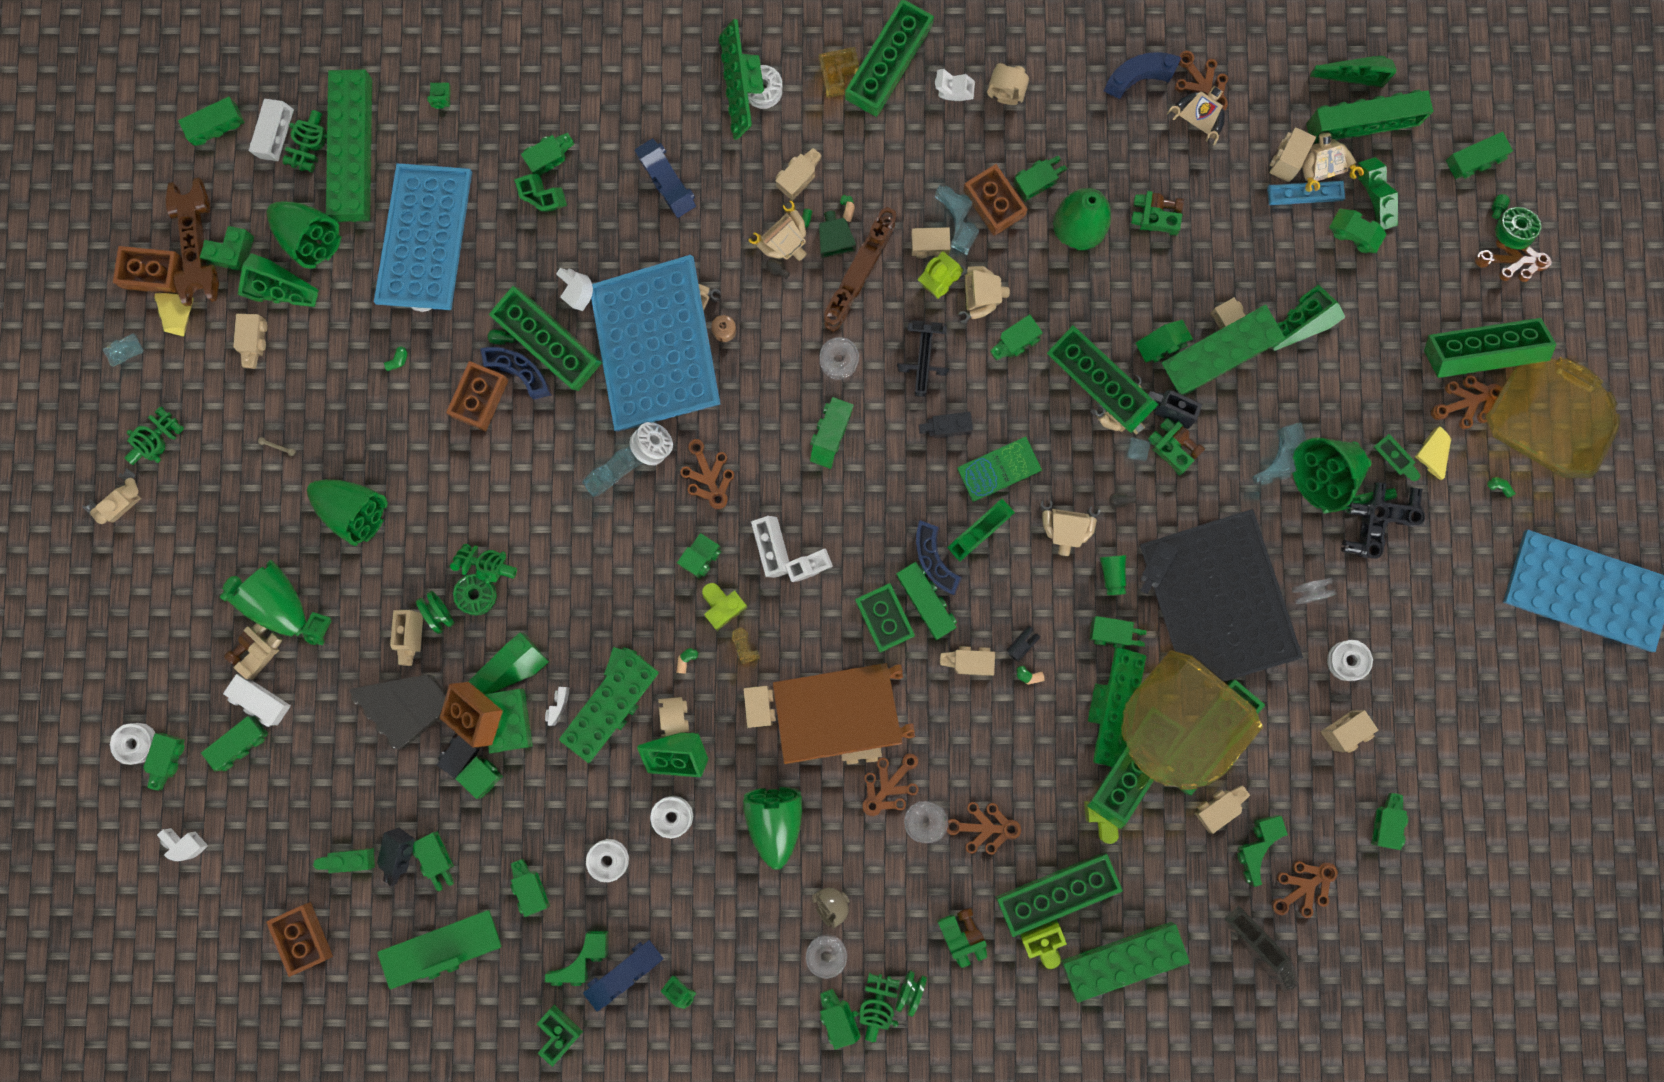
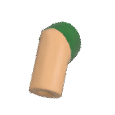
[840,195,855,222]
[676,648,698,674]
[1016,666,1045,685]

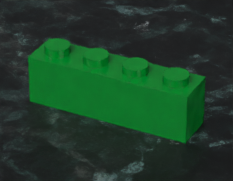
[896,562,957,640]

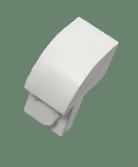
[935,69,975,101]
[556,268,593,311]
[785,549,833,582]
[157,828,208,861]

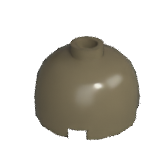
[812,887,849,929]

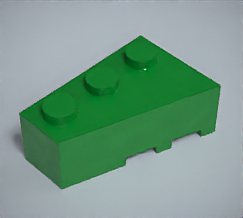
[810,397,854,469]

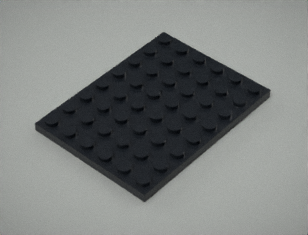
[1140,509,1303,692]

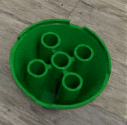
[1292,437,1372,512]

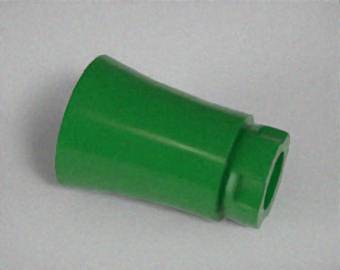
[1099,555,1127,595]

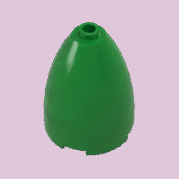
[1053,188,1111,250]
[266,201,341,269]
[307,480,388,546]
[226,560,306,637]
[743,787,802,870]

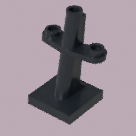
[897,320,950,397]

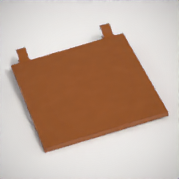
[773,663,915,764]

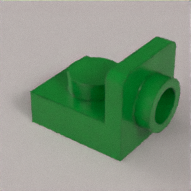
[427,83,451,109]
[302,612,332,645]
[660,976,696,1009]

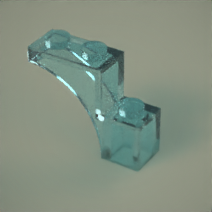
[935,185,979,255]
[1253,422,1307,485]
[582,446,642,497]

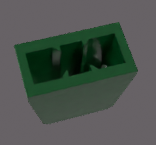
[819,210,856,258]

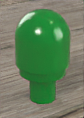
[1492,194,1510,219]
[487,329,515,345]
[219,576,242,601]

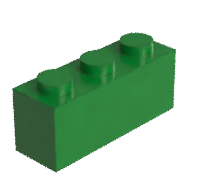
[178,97,245,146]
[1446,131,1513,180]
[201,716,268,772]

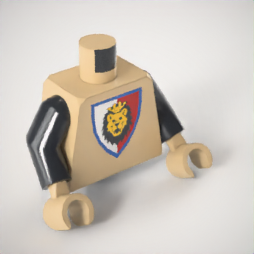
[1167,86,1225,145]

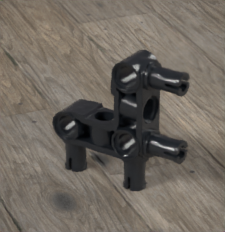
[1341,482,1425,559]

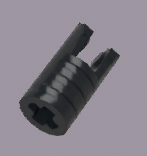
[1006,625,1040,662]

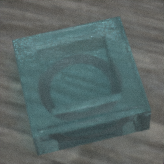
[1126,437,1150,462]

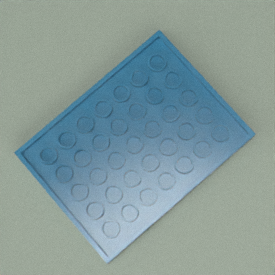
[591,255,720,431]

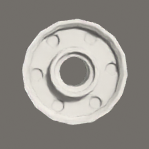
[748,65,782,109]
[629,422,673,465]
[1327,640,1373,681]
[110,723,155,765]
[650,796,693,839]
[586,839,629,882]

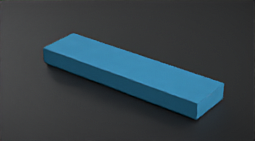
[1267,181,1345,205]

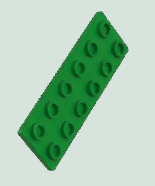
[719,19,764,140]
[1088,648,1146,767]
[559,649,659,763]
[378,910,502,989]

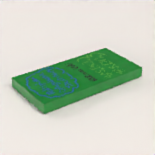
[957,436,1042,502]

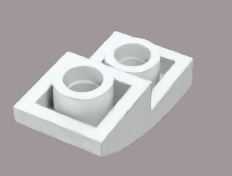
[545,687,569,726]

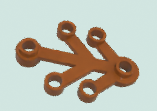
[1175,51,1228,111]
[1475,239,1551,282]
[1431,375,1504,429]
[680,439,735,509]
[863,754,919,816]
[945,802,1021,855]
[1271,861,1338,918]

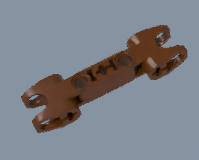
[166,177,219,307]
[824,207,896,332]

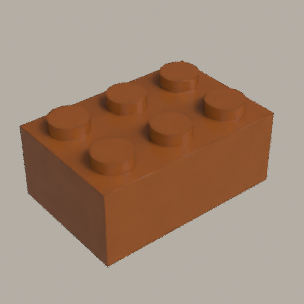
[963,164,1028,236]
[113,246,183,294]
[446,361,509,431]
[439,682,503,747]
[266,902,333,977]

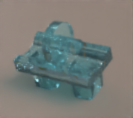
[103,333,144,367]

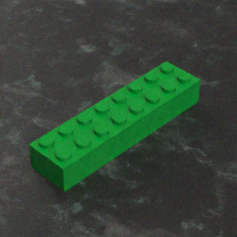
[326,69,372,222]

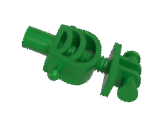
[282,110,327,173]
[124,407,184,465]
[450,544,517,584]
[852,972,900,1042]

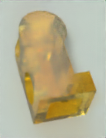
[732,628,761,665]

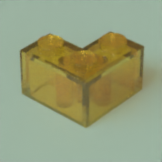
[818,47,859,98]

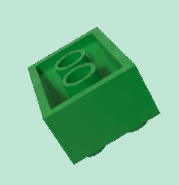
[637,733,709,777]

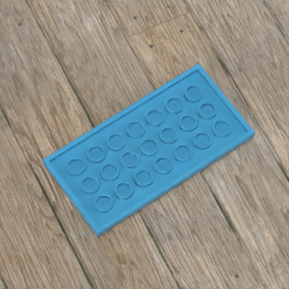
[374,163,472,310]
[1503,530,1664,652]

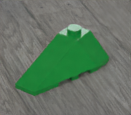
[1310,56,1397,88]
[237,253,319,307]
[1271,285,1345,351]
[468,632,549,695]

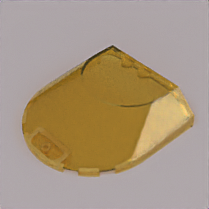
[1486,357,1620,478]
[1122,650,1263,790]

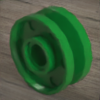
[1495,207,1542,250]
[453,574,497,616]
[416,591,454,634]
[895,970,927,1017]

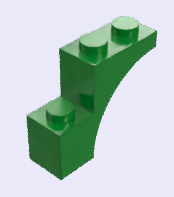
[1358,157,1398,230]
[947,498,1015,562]
[1237,815,1288,887]
[545,931,609,986]

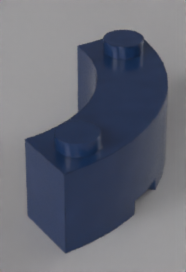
[1104,52,1181,99]
[634,138,696,218]
[480,347,552,400]
[916,520,962,595]
[583,940,664,1012]

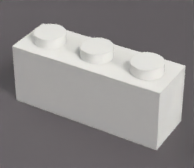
[249,99,294,161]
[751,516,789,578]
[223,674,291,727]

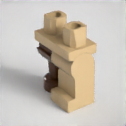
[224,623,282,680]

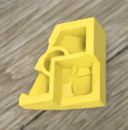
[154,293,194,336]
[1415,426,1451,480]

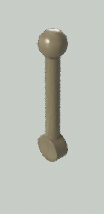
[258,437,296,456]

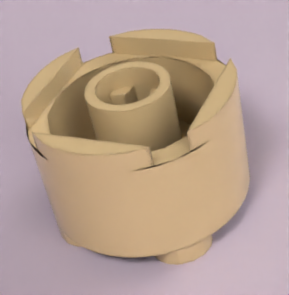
[987,63,1029,105]
[658,697,689,738]

